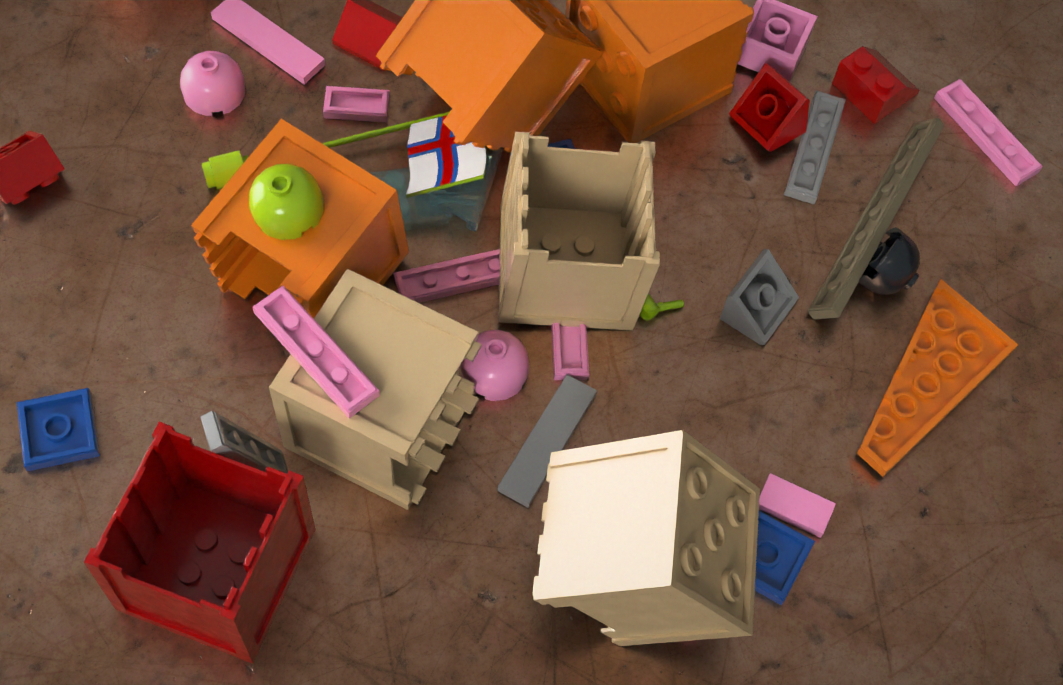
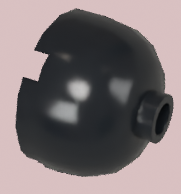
[859,227,920,295]

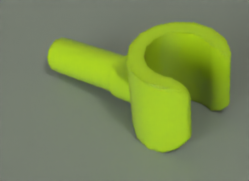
[639,294,684,321]

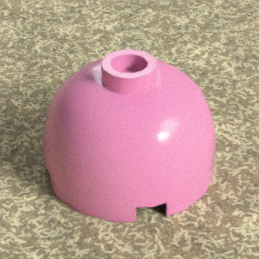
[180,51,245,116]
[460,330,530,401]

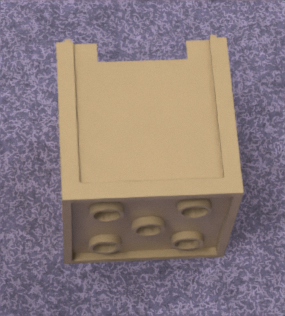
[499,131,660,331]
[269,269,482,510]
[532,430,760,646]

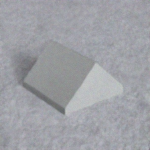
[720,249,799,345]

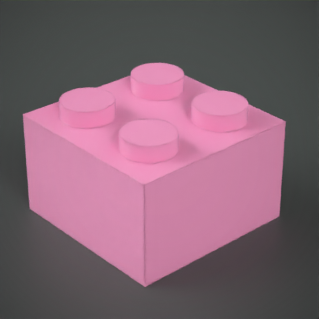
[737,0,818,82]

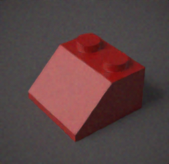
[832,46,920,124]
[0,131,65,205]

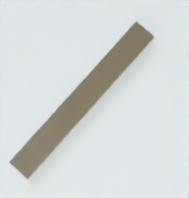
[808,118,944,319]

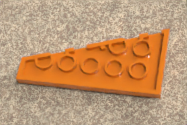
[857,278,1018,477]

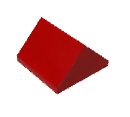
[332,0,403,71]
[729,63,810,152]

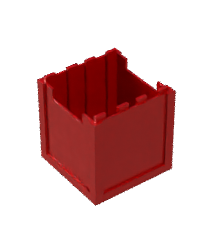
[83,422,316,664]

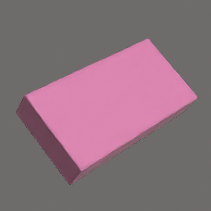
[323,86,390,123]
[551,323,589,380]
[759,473,836,538]

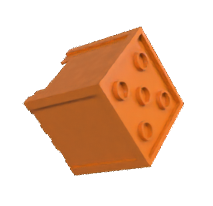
[376,0,604,152]
[565,0,754,143]
[191,118,409,318]

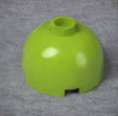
[249,164,324,240]

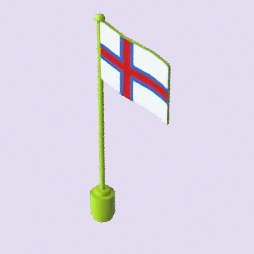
[201,112,487,198]

